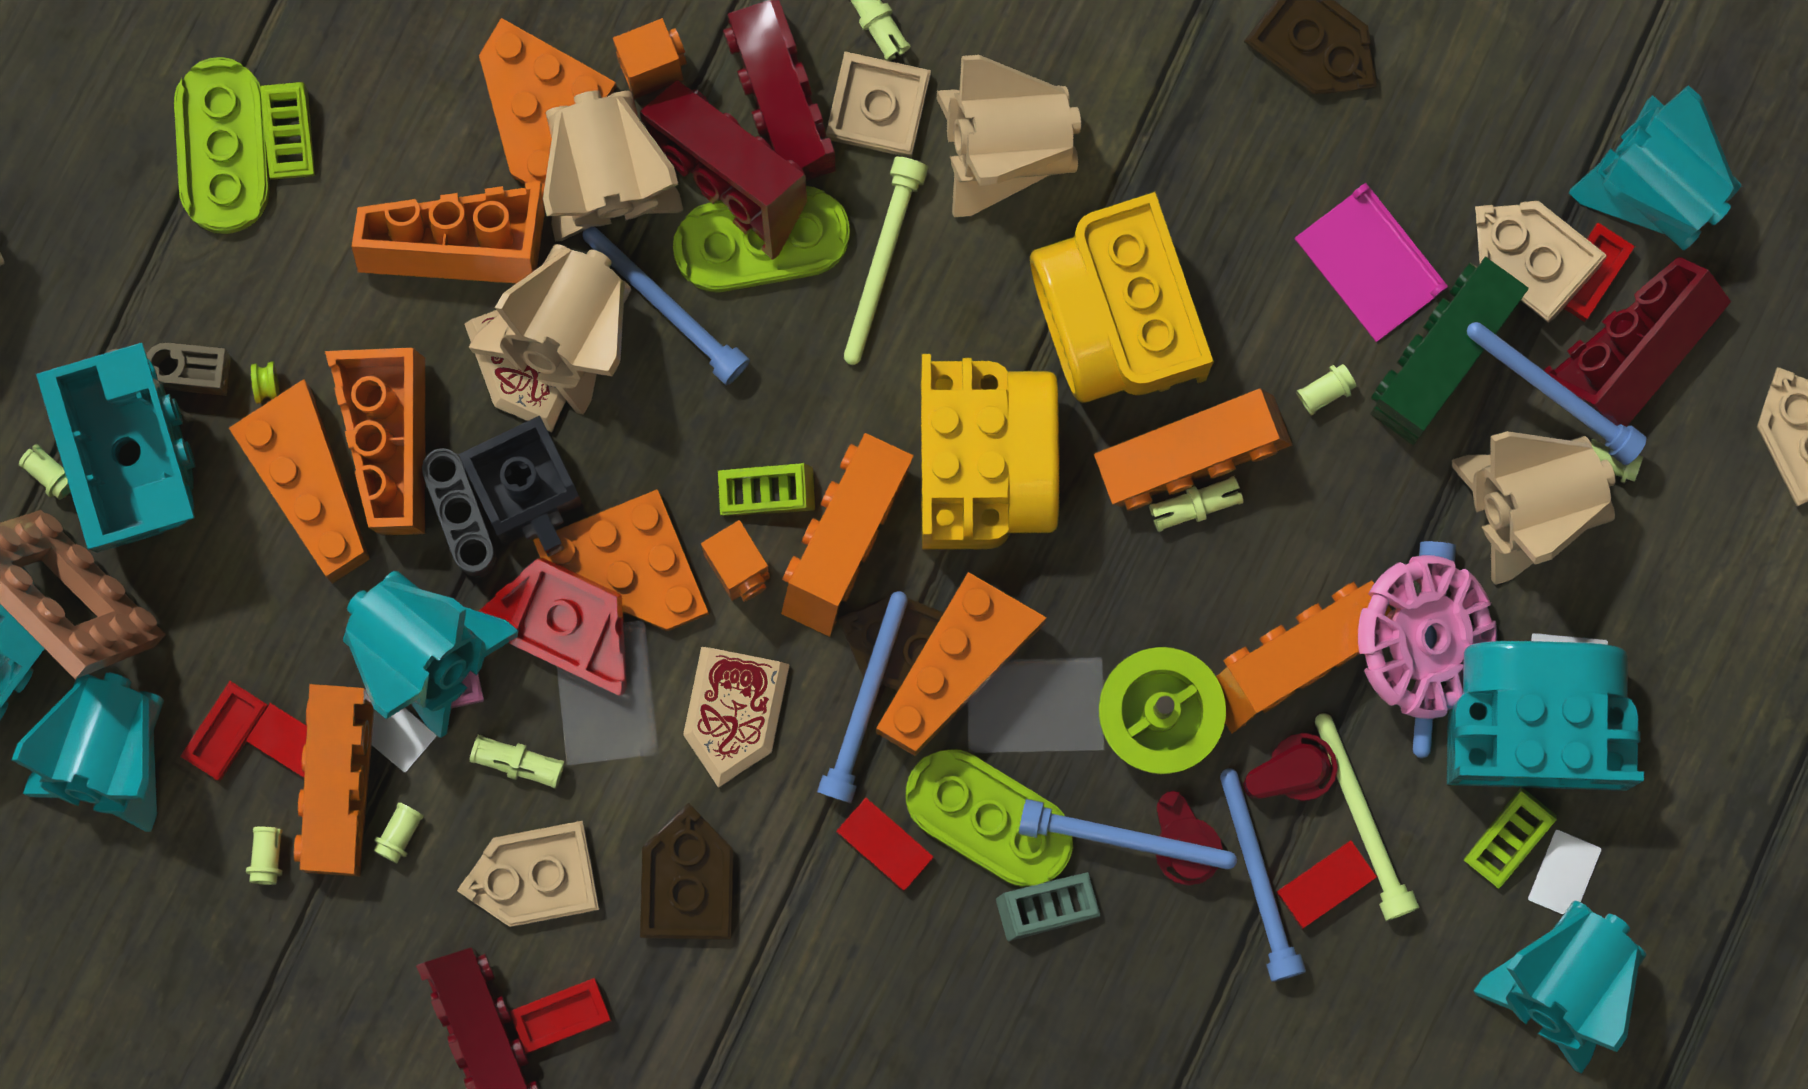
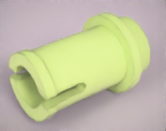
[1296,364,1357,415]
[1591,439,1643,483]
[19,444,71,500]
[373,802,424,863]
[246,827,283,885]

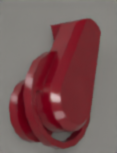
[1243,733,1338,801]
[1155,791,1223,886]

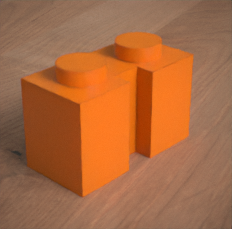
[613,18,687,99]
[701,520,770,602]

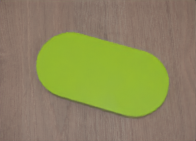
[174,57,270,234]
[673,186,850,292]
[906,749,1073,887]

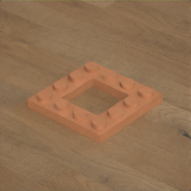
[0,510,166,679]

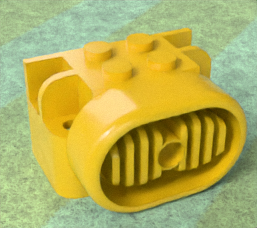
[1030,192,1213,403]
[921,354,1059,549]

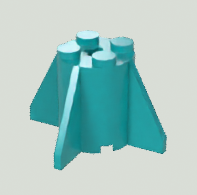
[1569,85,1742,250]
[343,571,519,738]
[12,673,164,832]
[1474,901,1647,1073]

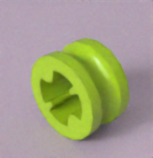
[251,361,280,404]

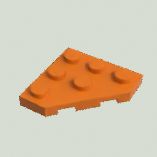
[479,18,617,194]
[533,489,709,631]

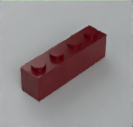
[723,0,836,181]
[639,80,807,260]
[1543,256,1731,427]
[416,947,539,1089]

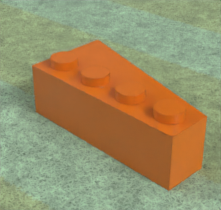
[351,181,545,283]
[325,348,425,535]
[229,379,370,584]
[1094,388,1292,511]
[781,433,914,637]
[876,572,1047,756]
[1216,580,1392,733]
[294,684,375,877]

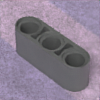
[422,448,497,578]

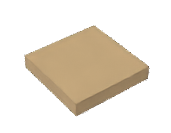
[825,52,931,158]

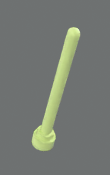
[844,156,929,365]
[1315,713,1420,921]

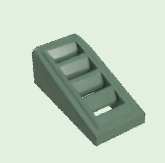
[996,872,1100,941]

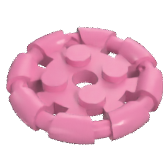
[1358,555,1497,719]

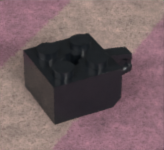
[458,416,583,557]

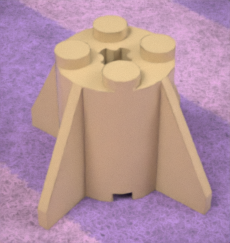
[937,55,1081,217]
[543,90,683,241]
[469,244,631,415]
[1452,431,1615,585]

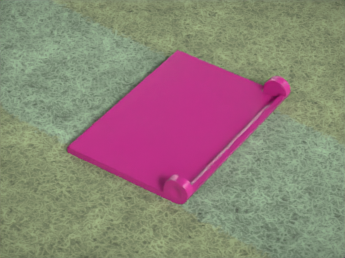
[1294,183,1448,342]

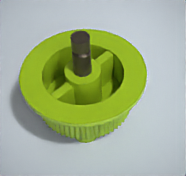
[1099,647,1226,774]

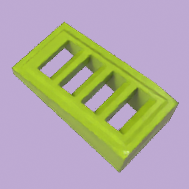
[260,82,315,180]
[718,463,815,516]
[1464,787,1557,888]

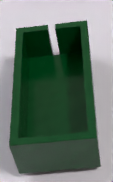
[1370,256,1529,445]

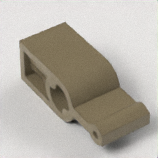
[107,343,231,396]

